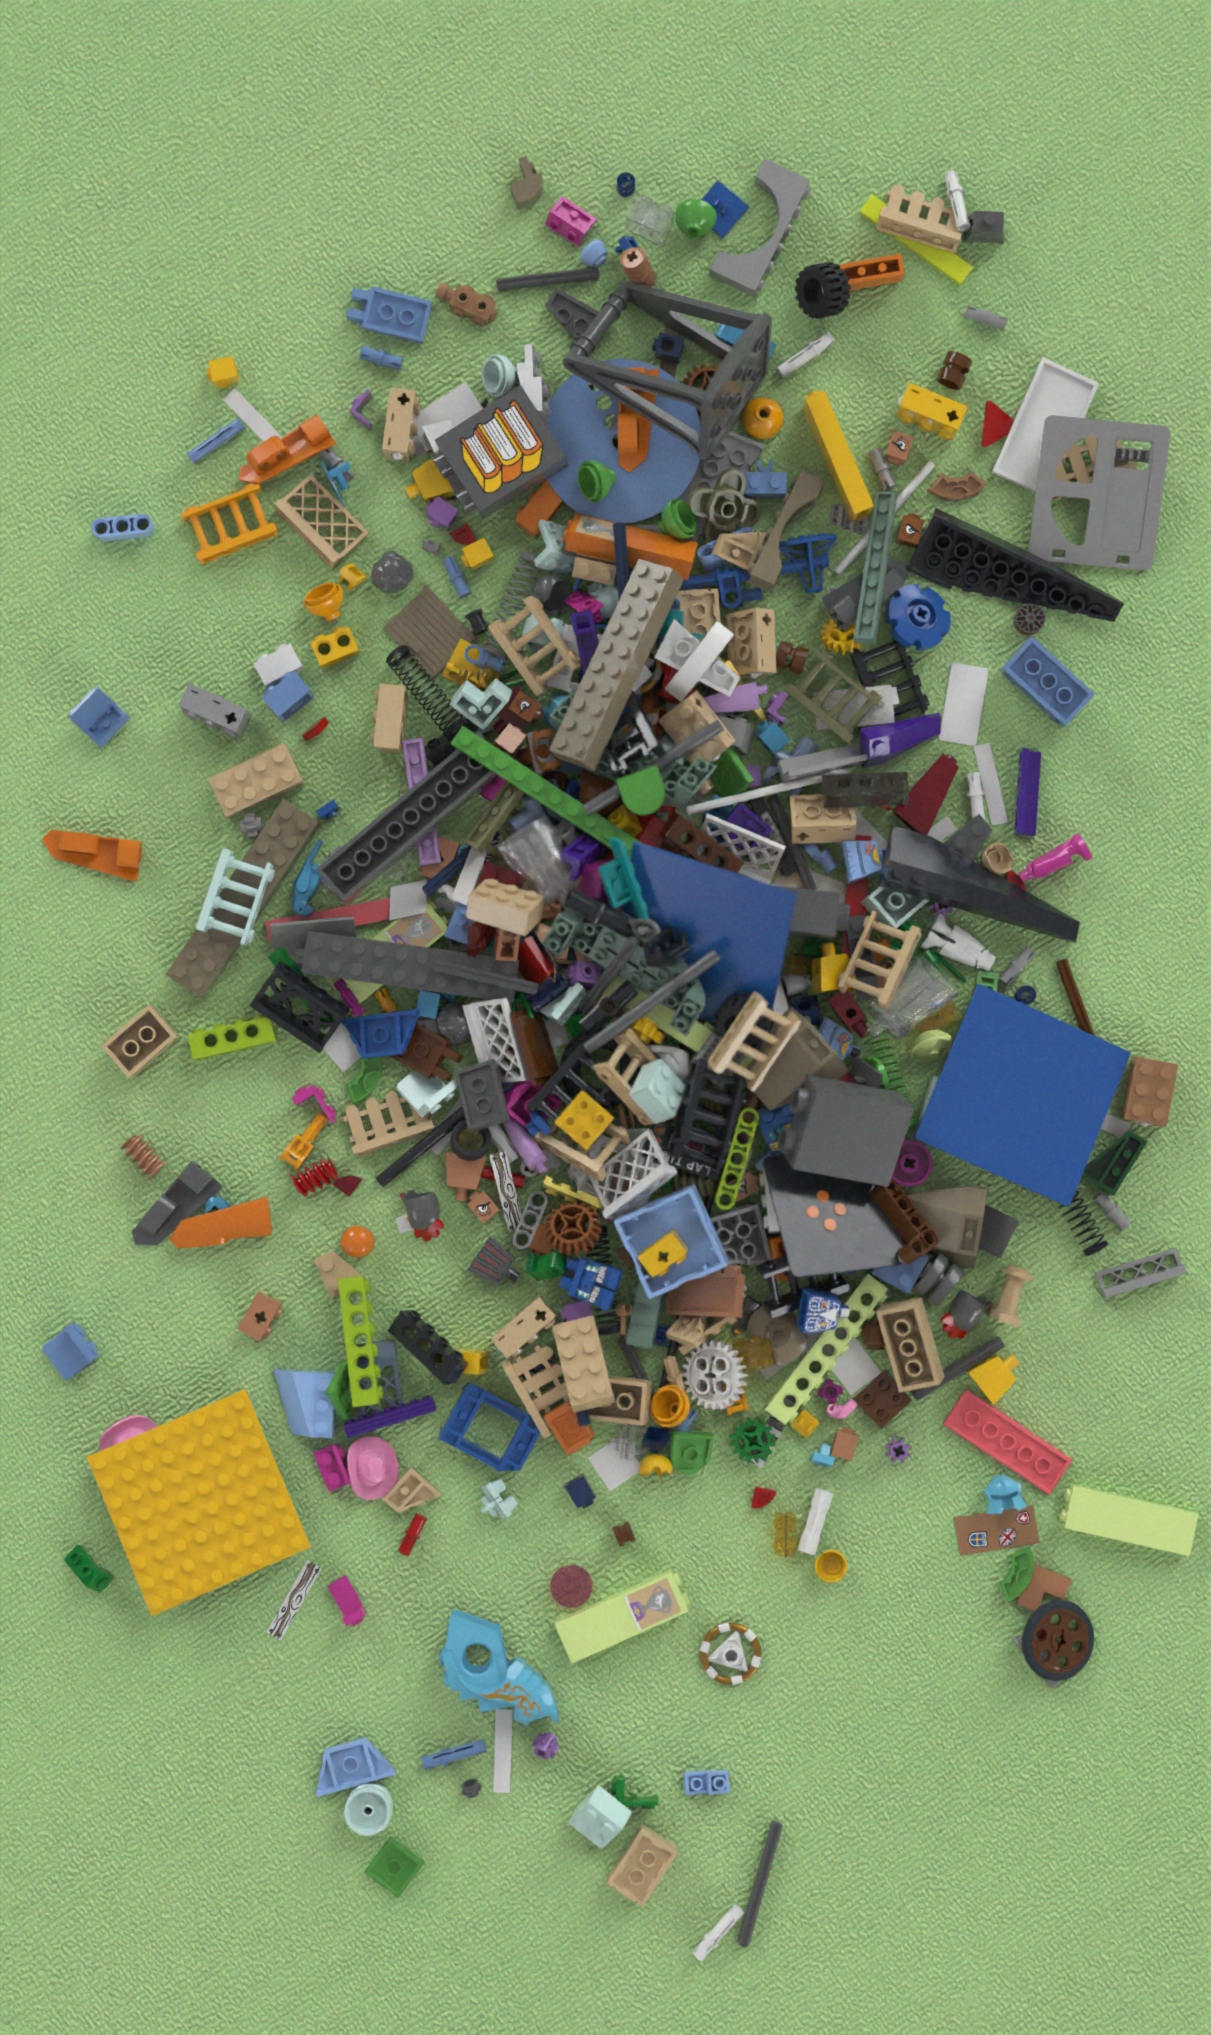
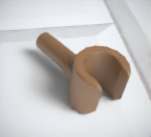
[615,1304,632,1334]

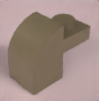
[510,156,543,210]

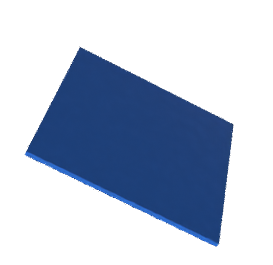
[622,842,797,1040]
[914,984,1131,1207]

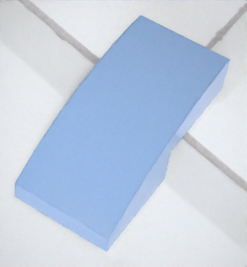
[683,1770,730,1795]

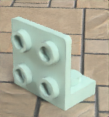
[539,971,587,1028]

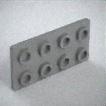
[269,916,357,970]

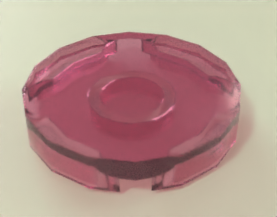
[550,1564,592,1608]

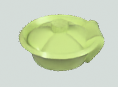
[910,1029,953,1062]

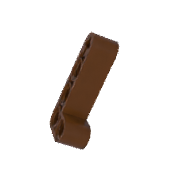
[871,1178,938,1264]

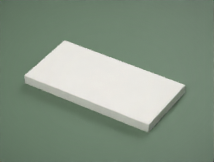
[991,357,1099,492]

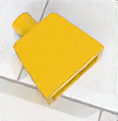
[405,458,454,503]
[812,943,856,994]
[443,1349,488,1375]
[966,1354,1020,1405]

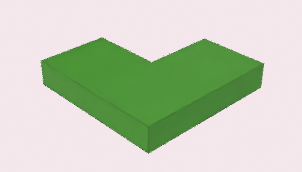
[325,1360,354,1421]

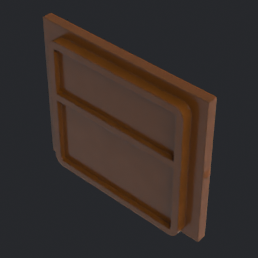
[510,1008,559,1086]

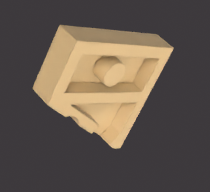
[314,1250,368,1298]
[382,1467,442,1513]

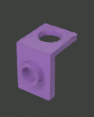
[350,389,373,431]

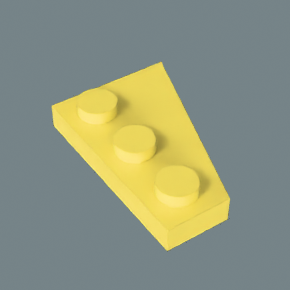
[542,1176,603,1212]

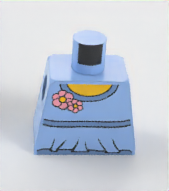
[840,841,886,884]
[818,1017,861,1061]

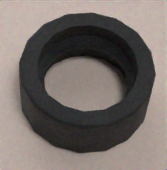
[450,1119,491,1161]

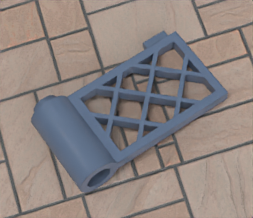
[357,1339,406,1425]

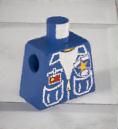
[797,1287,849,1333]

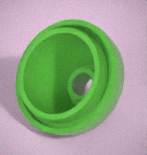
[675,199,717,239]
[577,460,616,503]
[658,498,697,539]

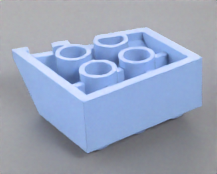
[273,1369,336,1438]

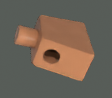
[446,1152,487,1201]

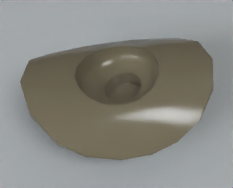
[747,1306,808,1366]

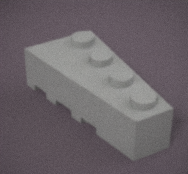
[666,702,755,756]

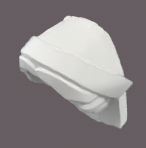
[646,1045,690,1082]

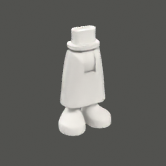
[920,913,996,971]

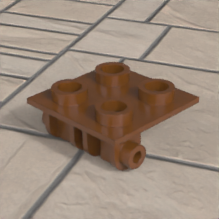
[853,1370,912,1429]

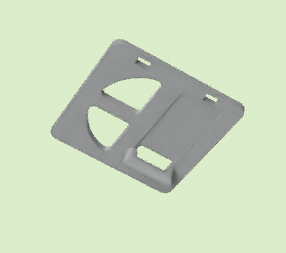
[1028,415,1170,570]

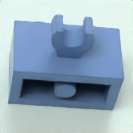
[743,460,787,499]
[445,902,484,948]

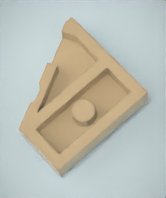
[711,532,766,571]
[666,1315,708,1349]

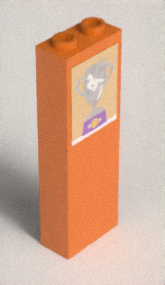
[563,513,698,580]

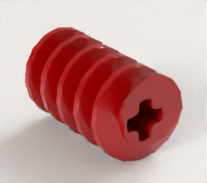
[290,1155,338,1197]

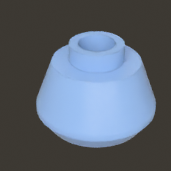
[580,239,607,267]

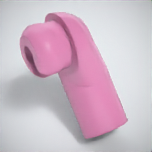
[827,1398,858,1419]

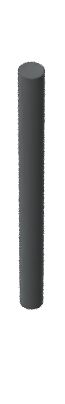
[582,720,724,817]
[583,949,721,1054]

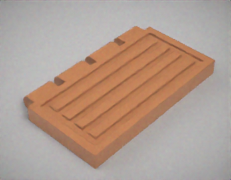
[665,1265,745,1318]

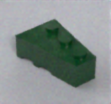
[1081,1130,1148,1196]

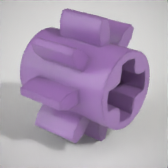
[928,901,953,918]
[885,1437,911,1463]
[532,1732,560,1759]

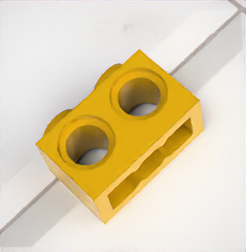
[310,626,360,669]

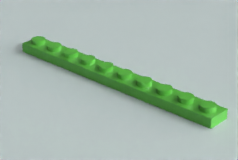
[451,726,641,861]

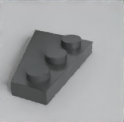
[545,288,599,356]
[943,814,993,860]

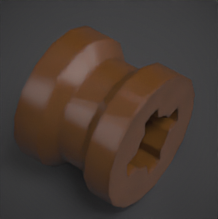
[612,1521,636,1547]

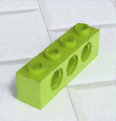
[187,1014,278,1060]

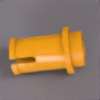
[374,988,398,1013]

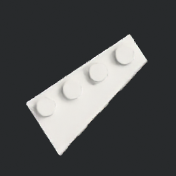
[654,619,740,697]

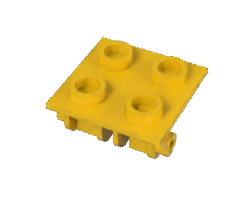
[442,638,491,690]
[554,1090,614,1150]

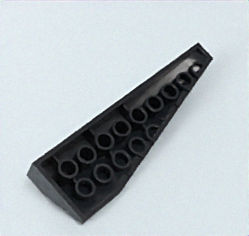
[906,508,1124,622]
[878,825,1080,943]

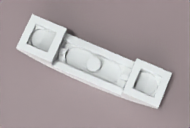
[665,621,734,702]

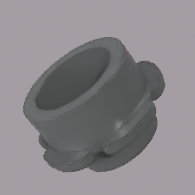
[461,1779,482,1798]

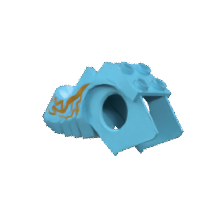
[439,1609,560,1725]

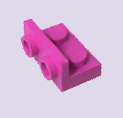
[545,196,597,246]
[313,1442,351,1492]

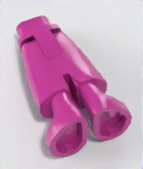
[1019,833,1093,882]

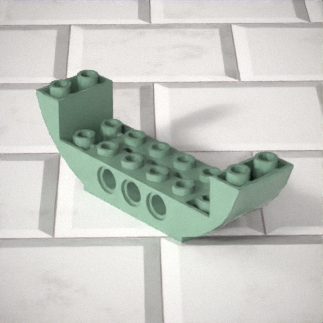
[549,689,717,806]
[543,910,705,1037]

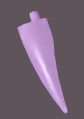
[673,682,767,712]
[502,1114,548,1174]

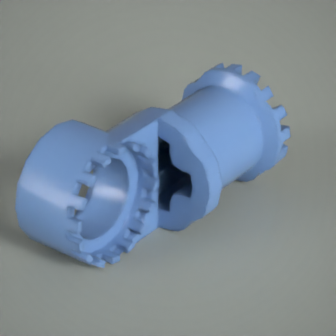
[464,644,506,676]
[800,843,841,876]

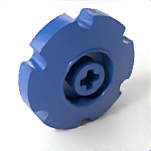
[885,584,951,651]

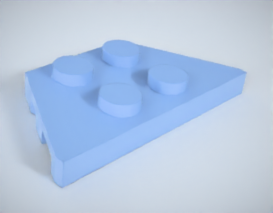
[316,1737,396,1797]

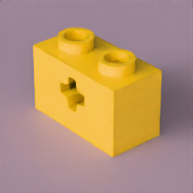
[637,1229,689,1278]

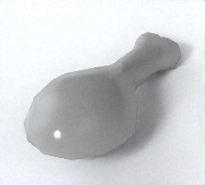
[612,907,661,943]

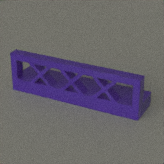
[1014,748,1041,836]
[560,832,610,881]

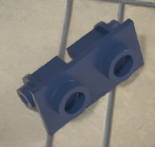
[525,971,570,1013]

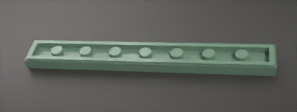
[854,491,897,644]

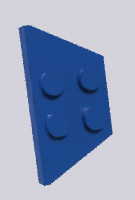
[341,1009,420,1059]

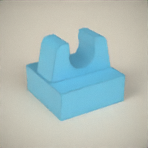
[810,1444,835,1468]

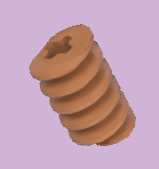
[620,247,656,287]
[120,1134,166,1180]

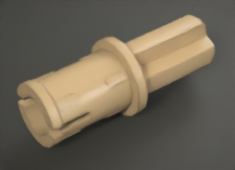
[663,1355,687,1393]

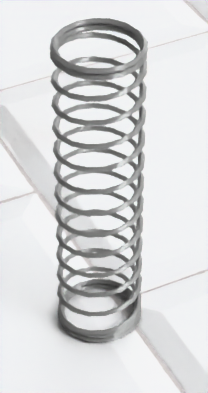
[483,552,541,659]

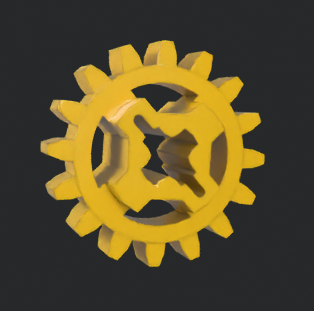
[821,619,865,655]
[628,1016,665,1045]

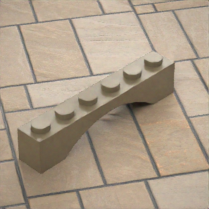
[747,470,825,593]

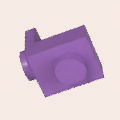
[765,691,788,726]

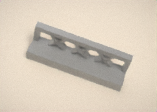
[777,744,868,783]
[1095,1248,1187,1298]

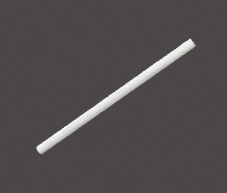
[686,767,850,815]

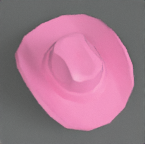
[99,1415,158,1451]
[347,1436,399,1500]

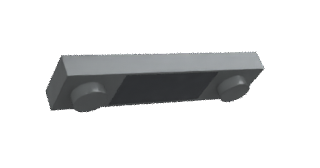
[846,915,878,1002]

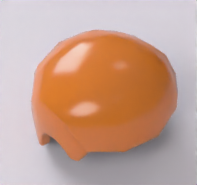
[340,1225,375,1258]

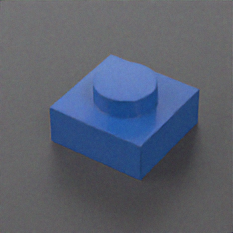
[316,799,340,820]

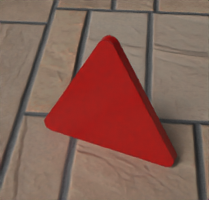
[981,400,1014,447]

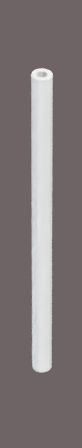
[834,461,935,576]

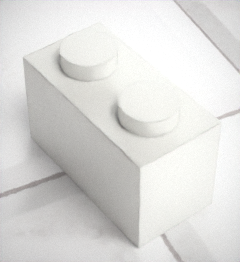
[253,644,304,688]

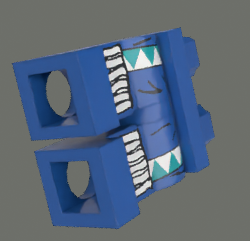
[559,1257,624,1311]

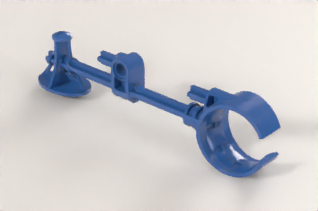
[572,533,837,629]

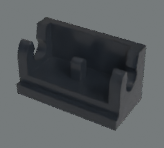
[642,926,690,969]

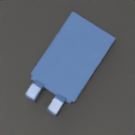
[347,286,432,344]

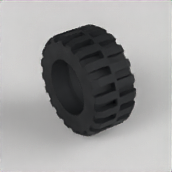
[560,1028,640,1108]

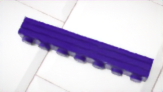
[343,1395,437,1438]

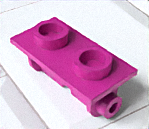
[564,589,604,623]

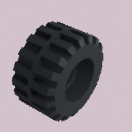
[795,262,851,319]
[713,992,772,1048]

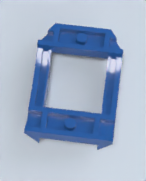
[438,1382,540,1472]

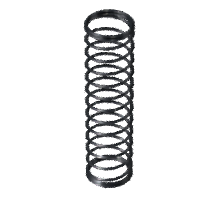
[1054,1191,1109,1257]

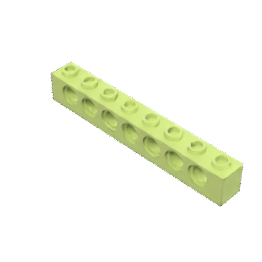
[764,1273,888,1425]

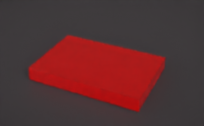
[517,936,554,986]

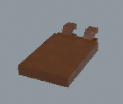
[390,1023,463,1082]

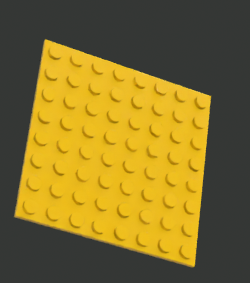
[87,1389,311,1616]

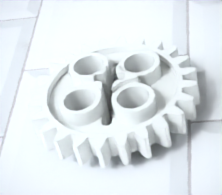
[682,1340,748,1410]

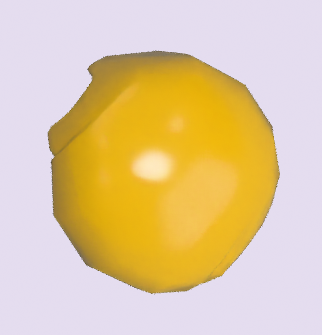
[638,1453,673,1477]
[815,1550,848,1583]

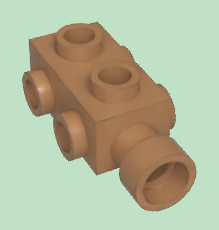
[435,282,498,326]

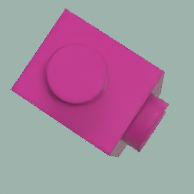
[292,1085,337,1123]
[328,1575,367,1627]

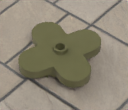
[687,468,761,543]

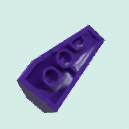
[860,713,941,768]

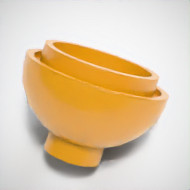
[742,397,784,439]
[303,582,344,621]
[650,1385,690,1428]

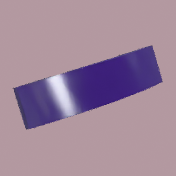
[570,610,599,674]

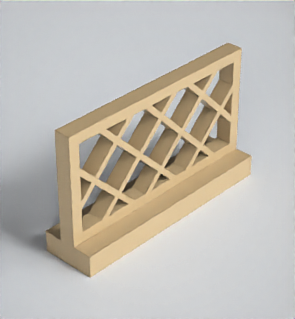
[274,474,369,570]

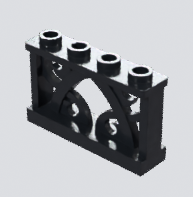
[249,961,350,1053]

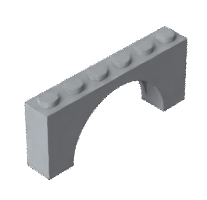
[709,158,811,297]

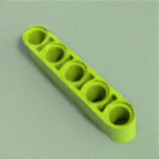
[714,1108,759,1210]

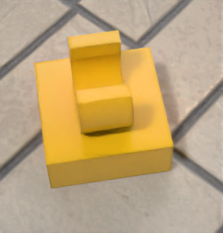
[338,563,367,590]
[790,1408,820,1439]

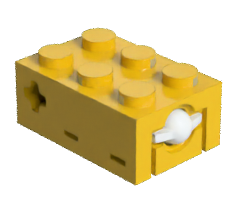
[896,382,968,440]

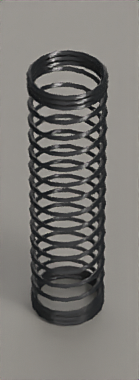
[386,645,469,740]
[583,1226,620,1335]

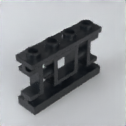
[602,690,666,778]

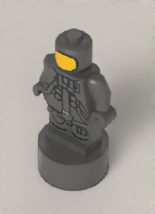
[731,1296,761,1336]

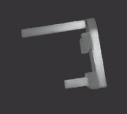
[422,540,441,556]

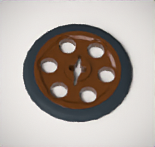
[1022,1600,1094,1681]

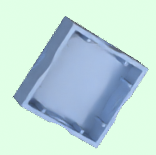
[614,1184,729,1299]

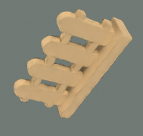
[876,185,962,253]
[1053,435,1137,501]
[343,1091,436,1157]
[501,1344,571,1439]

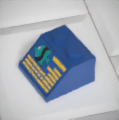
[756,1103,794,1156]

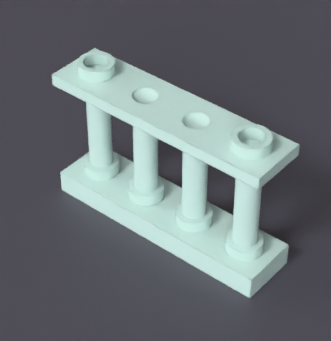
[196,848,275,946]

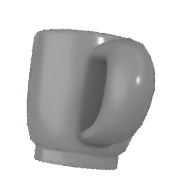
[780,970,810,1005]

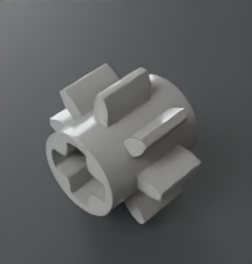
[240,812,263,840]

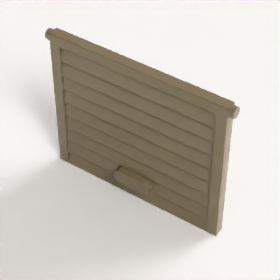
[383,585,477,679]

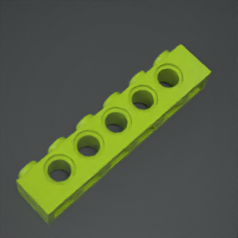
[338,1276,383,1407]

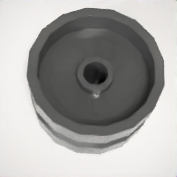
[912,1252,963,1307]

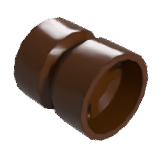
[936,351,972,390]
[776,640,809,675]

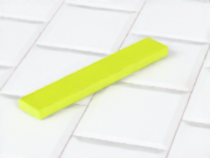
[859,194,973,286]

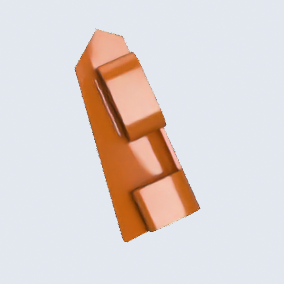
[618,367,659,473]
[239,414,336,484]
[42,830,142,881]
[169,1197,272,1249]

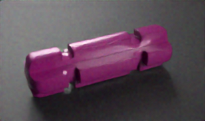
[334,979,365,1017]

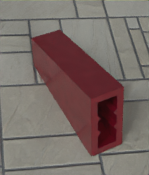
[892,753,959,835]

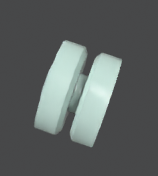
[344,1782,393,1836]

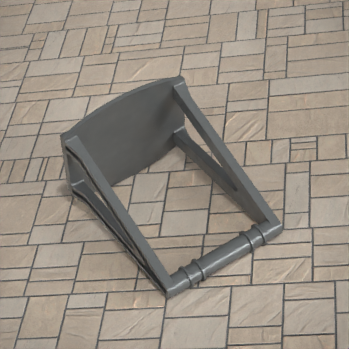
[562,281,772,459]

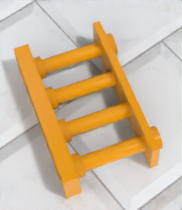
[180,483,279,565]

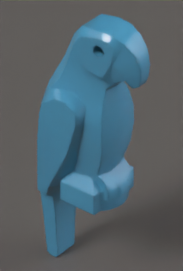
[292,839,323,917]

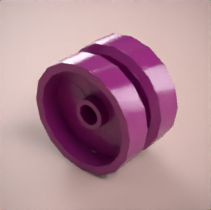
[891,1140,933,1186]

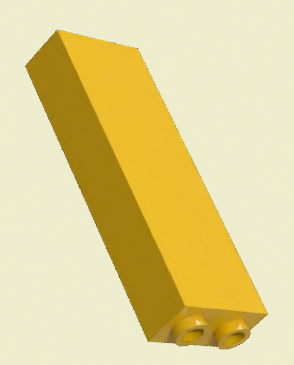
[802,390,874,523]

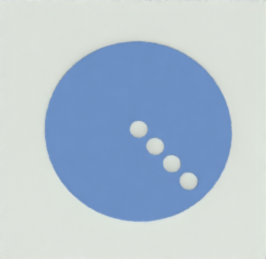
[545,359,701,523]

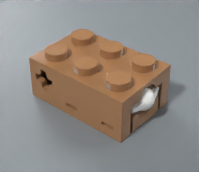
[1120,1056,1178,1127]

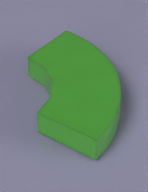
[346,1057,383,1104]
[999,1547,1034,1603]

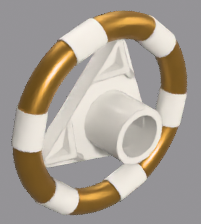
[700,1623,762,1685]

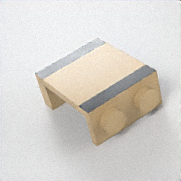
[572,553,616,586]

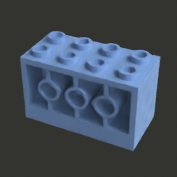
[999,637,1095,727]

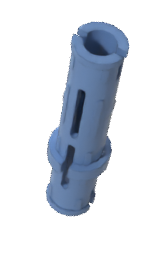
[187,417,245,464]
[421,1738,486,1770]

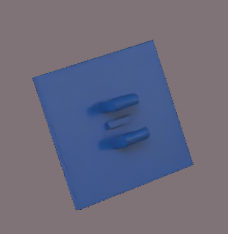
[701,180,749,239]

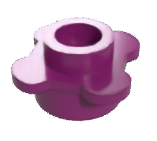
[818,1379,843,1404]

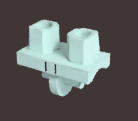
[480,1479,518,1519]

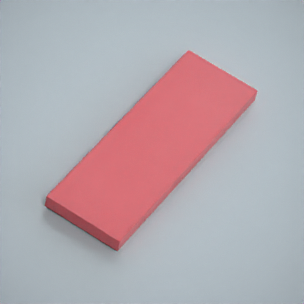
[942,1389,1072,1495]

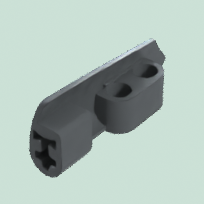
[822,558,908,631]
[132,1161,223,1245]

